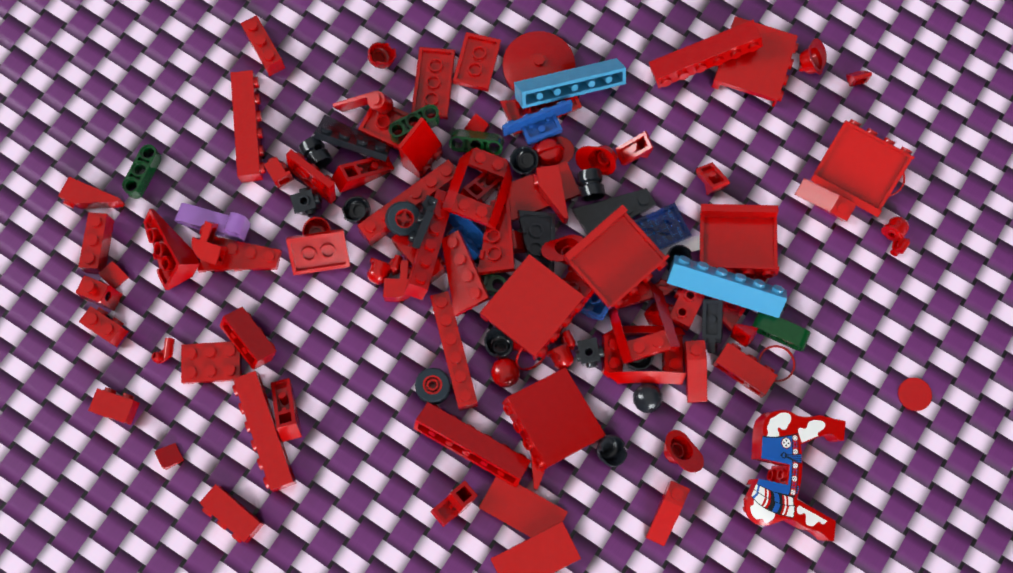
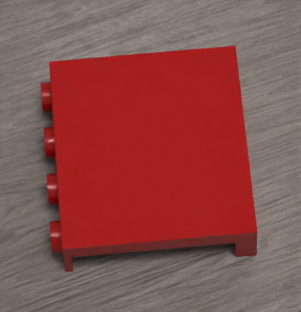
[711,16,799,107]
[810,119,915,217]
[563,204,670,310]
[699,204,779,278]
[480,254,585,360]
[502,367,606,472]

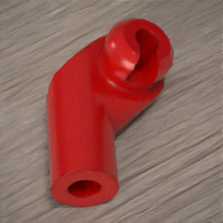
[152,338,175,364]

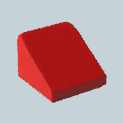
[846,70,872,87]
[464,114,489,142]
[512,230,526,254]
[98,261,129,289]
[644,302,670,326]
[730,323,758,347]
[154,443,184,470]

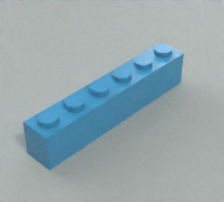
[514,58,626,109]
[667,255,787,318]

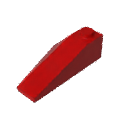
[143,209,200,290]

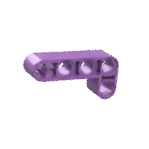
[175,203,251,242]

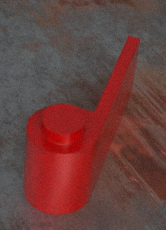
[332,91,393,114]

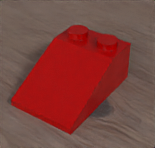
[398,117,443,179]

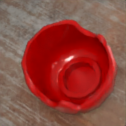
[367,42,396,69]
[302,217,331,235]
[490,358,520,387]

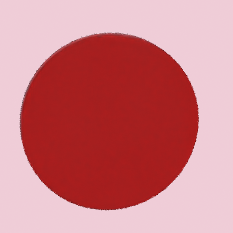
[898,378,932,411]

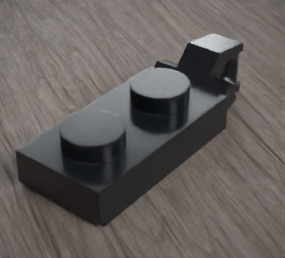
[408,195,438,249]
[702,299,724,353]

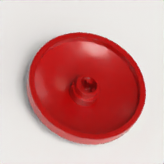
[503,31,575,92]

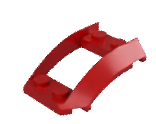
[441,148,512,229]
[608,281,680,364]
[602,325,686,385]

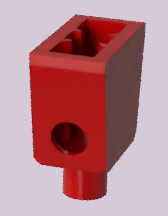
[76,275,123,311]

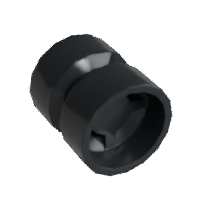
[299,136,333,170]
[577,168,606,201]

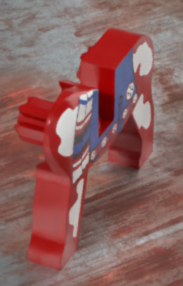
[742,410,846,541]

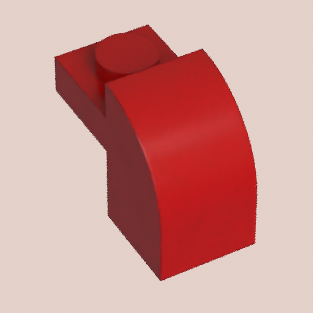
[192,221,227,265]
[383,260,412,302]
[430,481,478,527]

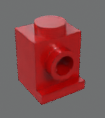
[264,157,294,188]

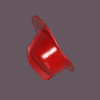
[798,38,827,75]
[532,136,575,167]
[575,145,618,175]
[541,235,583,265]
[663,430,704,473]

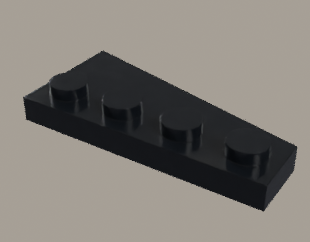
[314,115,391,162]
[572,188,656,235]
[517,210,556,272]

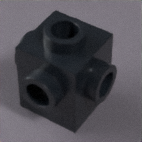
[290,187,322,216]
[575,337,605,368]

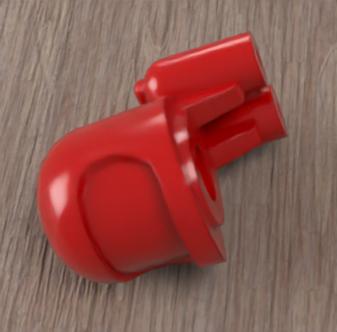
[881,216,910,256]
[367,255,403,285]
[546,330,576,370]

